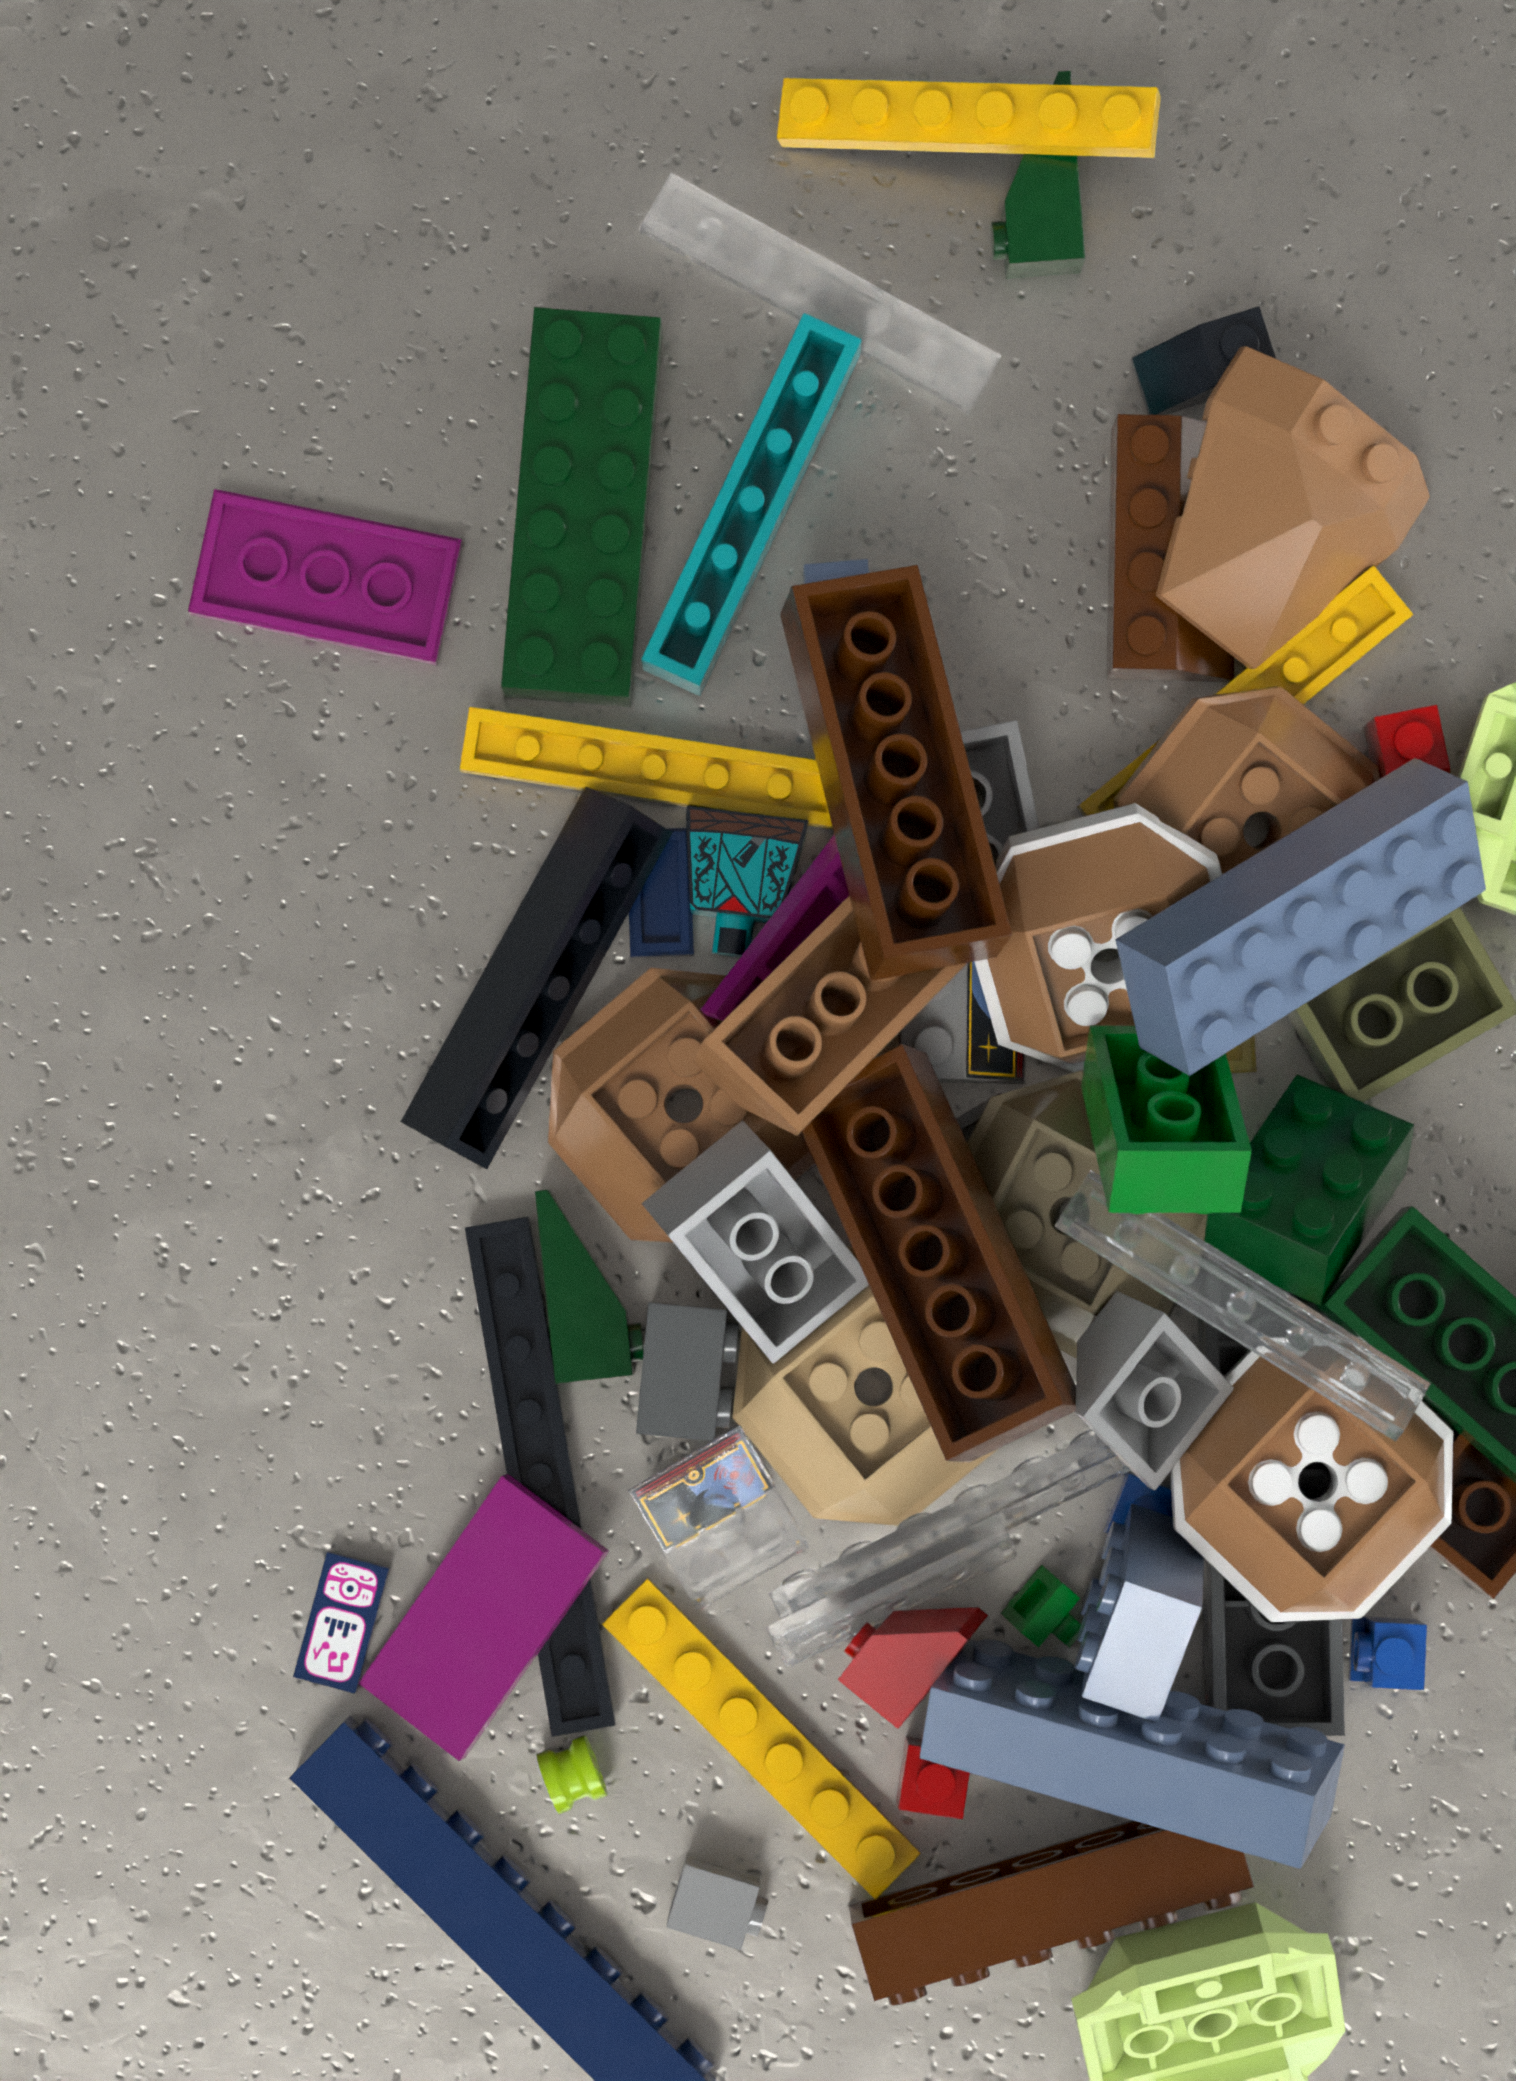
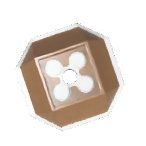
[974,803,1222,1072]
[1171,1339,1453,1622]

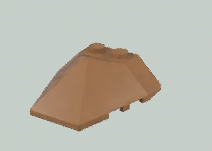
[1155,346,1430,669]

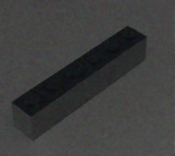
[400,786,672,1169]

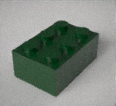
[1203,1074,1414,1306]

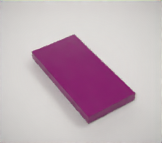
[188,489,463,665]
[358,1474,609,1761]

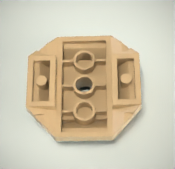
[732,1246,998,1526]

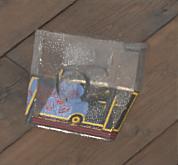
[628,1425,809,1612]

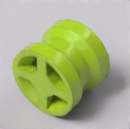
[536,1735,608,1814]

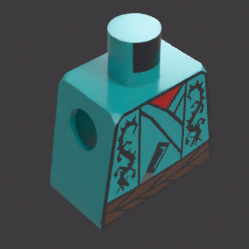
[686,806,808,958]

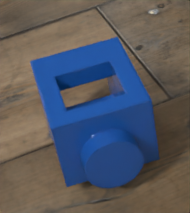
[1348,1616,1427,1690]

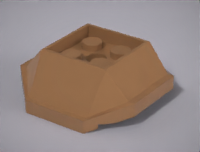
[1113,686,1380,874]
[548,967,816,1243]

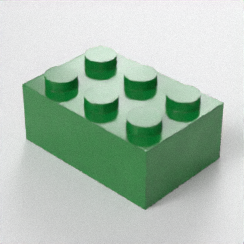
[1081,1025,1252,1214]

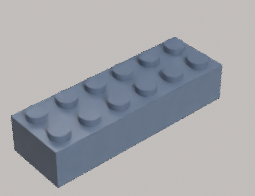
[1115,758,1486,1076]
[920,1639,1345,1869]

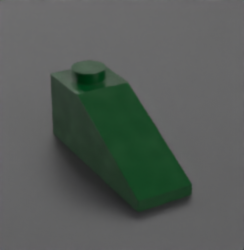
[991,71,1085,279]
[535,1190,644,1384]

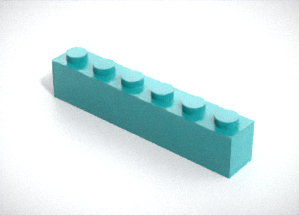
[641,313,862,697]

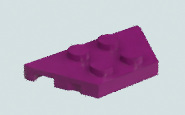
[700,835,849,1021]

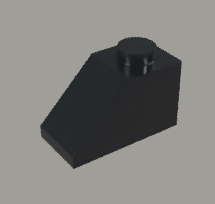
[1131,306,1276,415]

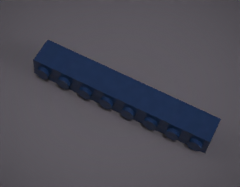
[289,1716,716,2081]

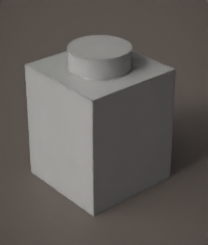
[666,1856,768,1950]

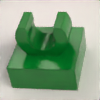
[1000,1564,1081,1648]

